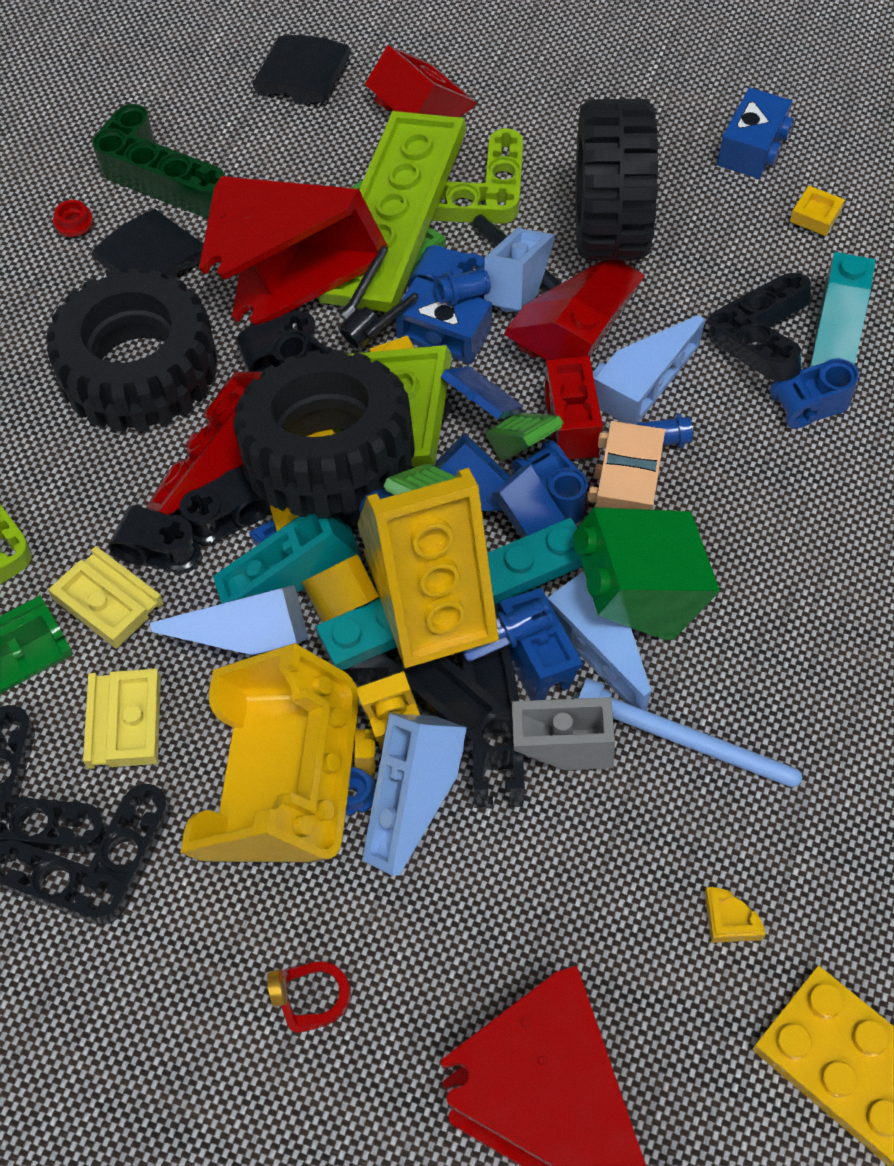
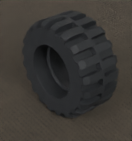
[575,99,658,260]
[46,269,218,432]
[233,350,415,519]

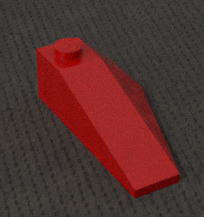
[504,260,645,360]
[146,372,262,515]

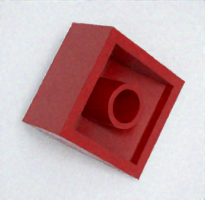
[365,45,477,117]

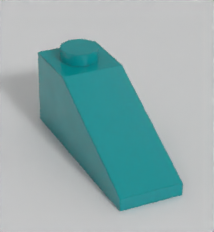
[810,252,876,367]
[213,513,363,604]

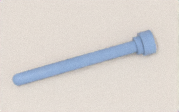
[578,678,802,787]

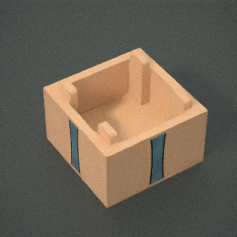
[588,421,665,510]

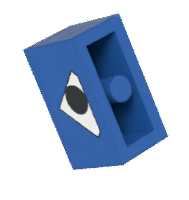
[717,87,794,179]
[395,276,492,365]

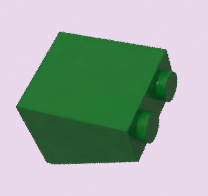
[573,507,720,640]

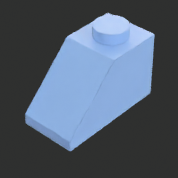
[484,228,554,312]

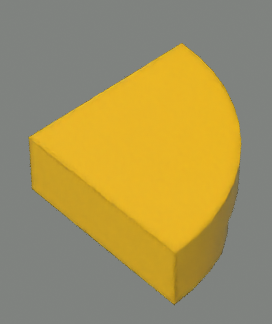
[354,729,375,777]
[704,887,766,943]

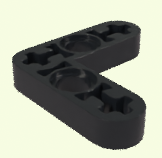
[708,273,811,381]
[0,705,108,854]
[0,783,171,925]

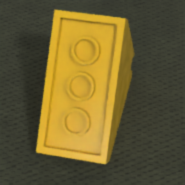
[358,468,499,668]

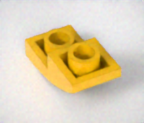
[302,554,379,623]
[356,671,420,749]

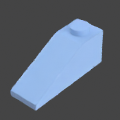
[593,315,705,425]
[547,571,651,711]
[150,585,309,655]
[362,713,467,875]

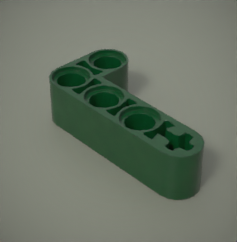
[92,104,225,218]

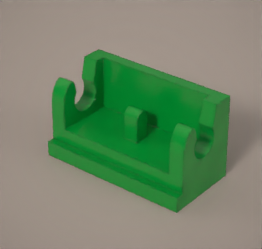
[0,595,74,694]

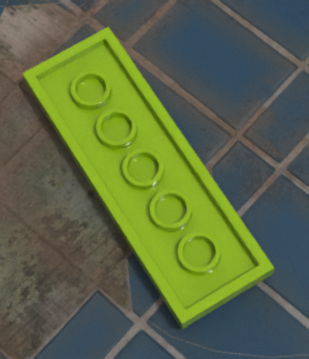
[318,111,467,312]

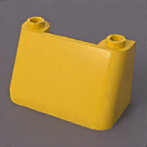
[180,643,359,862]

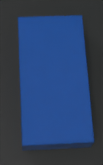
[492,465,566,538]

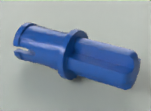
[462,597,555,661]

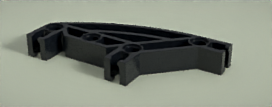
[341,507,525,808]

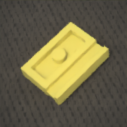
[48,546,164,649]
[83,669,161,769]

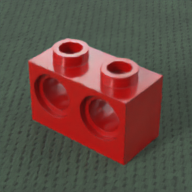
[544,356,603,460]

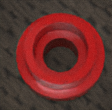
[53,200,93,237]

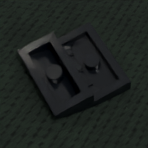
[252,35,352,104]
[92,209,203,280]

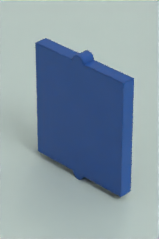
[441,366,524,419]

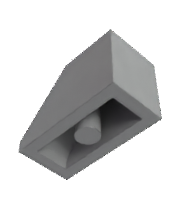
[512,697,615,770]

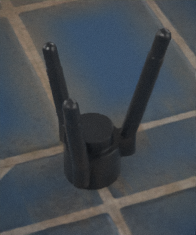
[338,246,419,351]

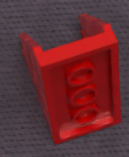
[199,176,388,325]
[441,965,646,1166]

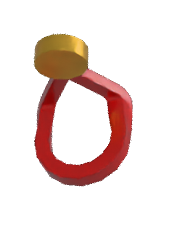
[267,961,351,1033]

